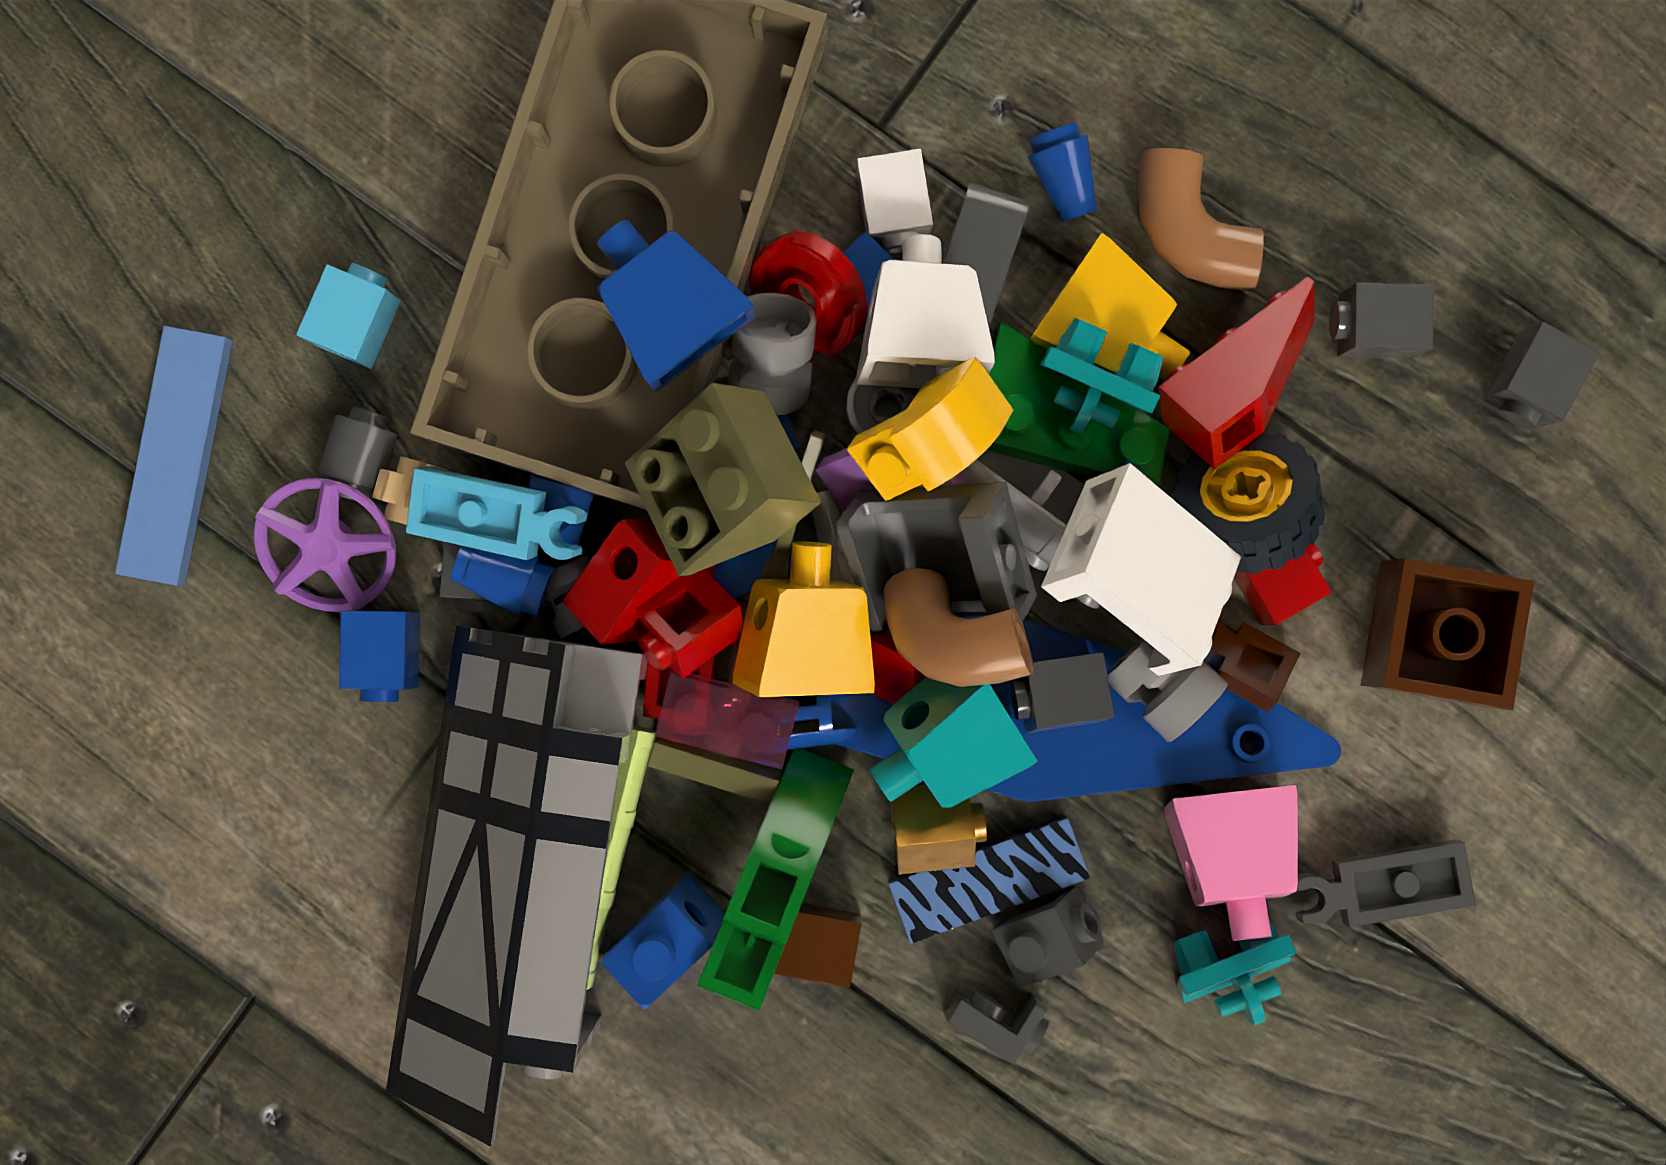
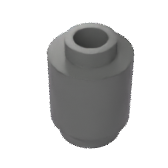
[317,406,398,501]

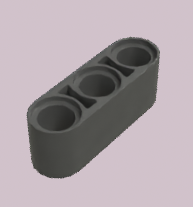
[943,182,1030,327]

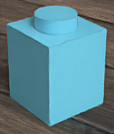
[296,263,401,369]

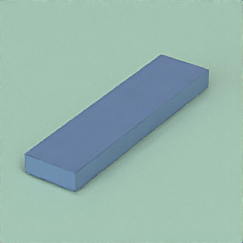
[115,326,233,586]

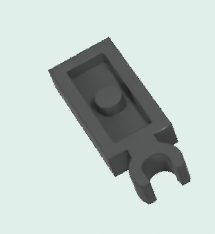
[1296,839,1476,927]

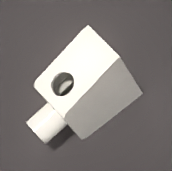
[857,234,995,388]

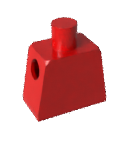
[562,518,718,645]

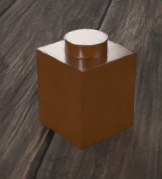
[774,903,862,988]

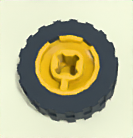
[1174,432,1325,575]

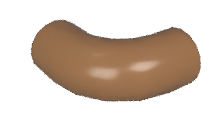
[1137,148,1264,291]
[883,568,1033,687]

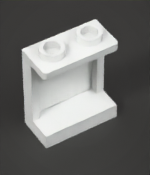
[1041,463,1241,676]

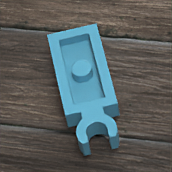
[406,466,588,560]

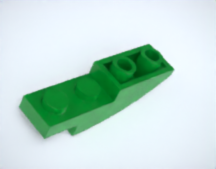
[697,748,854,1012]

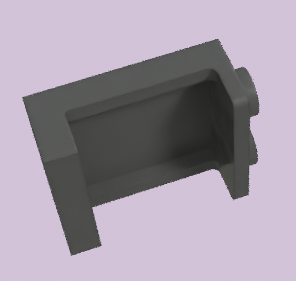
[836,482,1037,633]

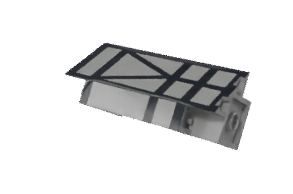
[386,626,648,1147]

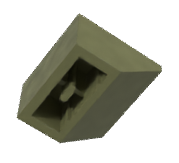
[625,383,822,576]

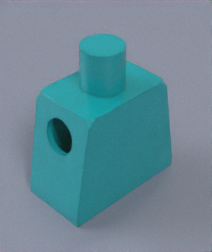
[868,677,1038,808]

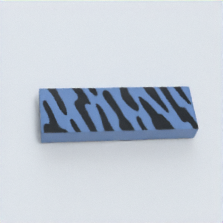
[888,816,1090,944]

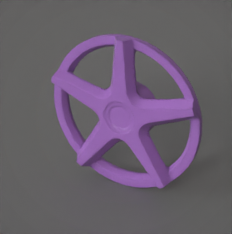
[254,478,396,612]

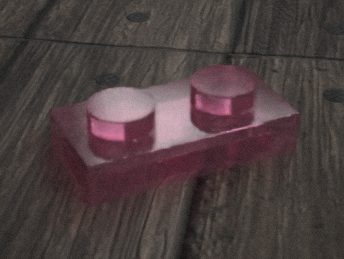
[655,669,799,769]

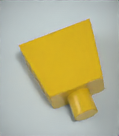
[1029,233,1191,381]
[733,541,875,697]

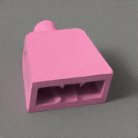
[1164,785,1298,941]

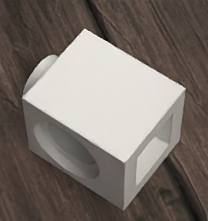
[856,149,933,254]

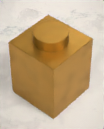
[891,784,987,875]

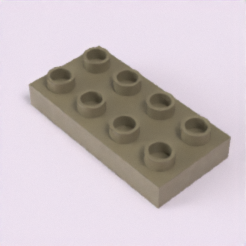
[410,0,827,513]

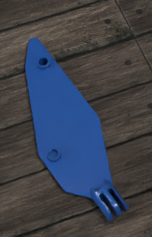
[750,615,1341,802]

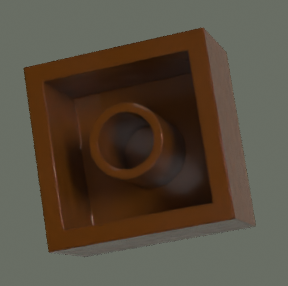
[1360,558,1534,711]

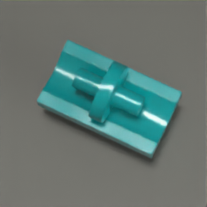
[1040,318,1163,435]
[1173,920,1297,1026]

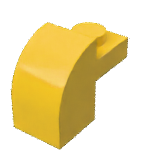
[847,356,1014,501]

